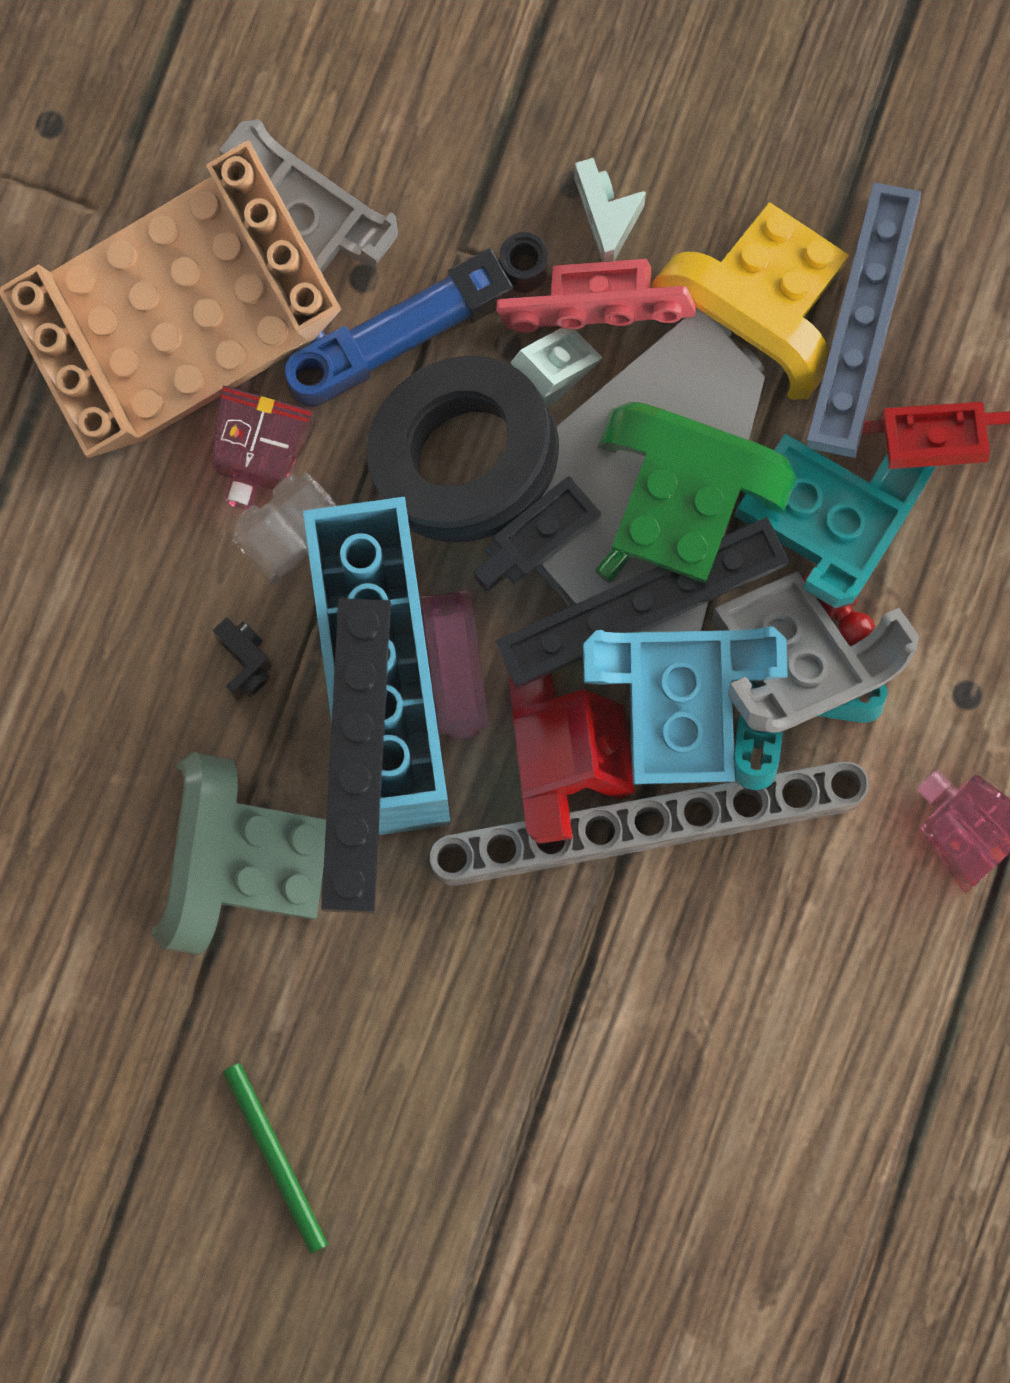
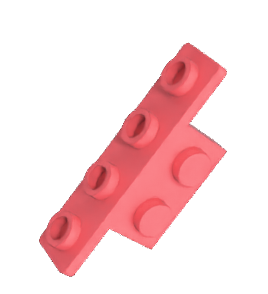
[496,259,696,333]

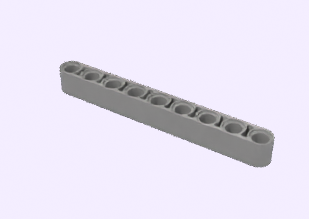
[430,762,869,886]

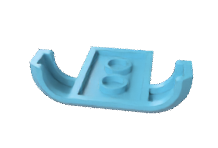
[583,626,788,784]

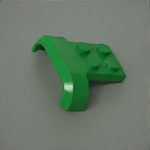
[598,402,797,583]

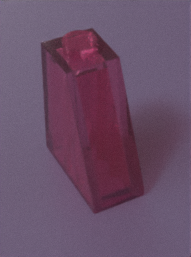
[421,590,489,739]

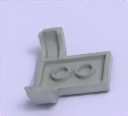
[219,119,398,273]
[712,571,919,733]

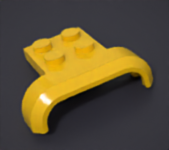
[650,202,849,400]

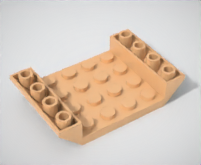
[0,140,342,458]

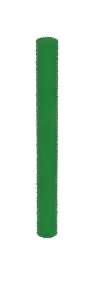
[223,1063,328,1254]

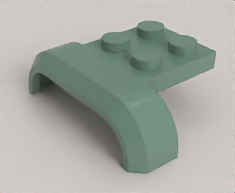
[151,752,326,955]

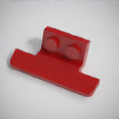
[862,402,1010,469]
[509,673,635,843]

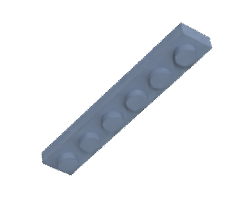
[807,182,921,458]

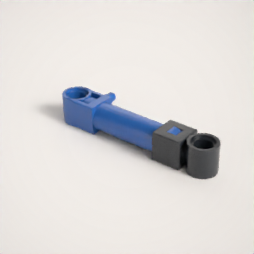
[285,232,548,407]

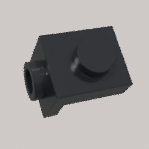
[212,617,272,701]

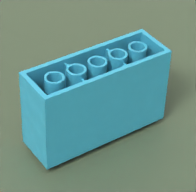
[303,497,451,835]

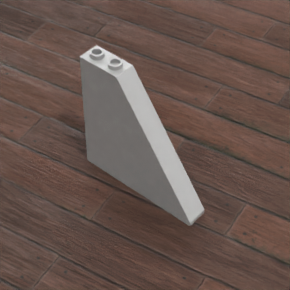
[536,308,765,632]

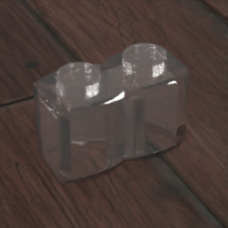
[232,472,337,585]

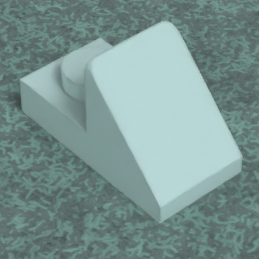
[574,158,646,262]
[510,328,603,407]

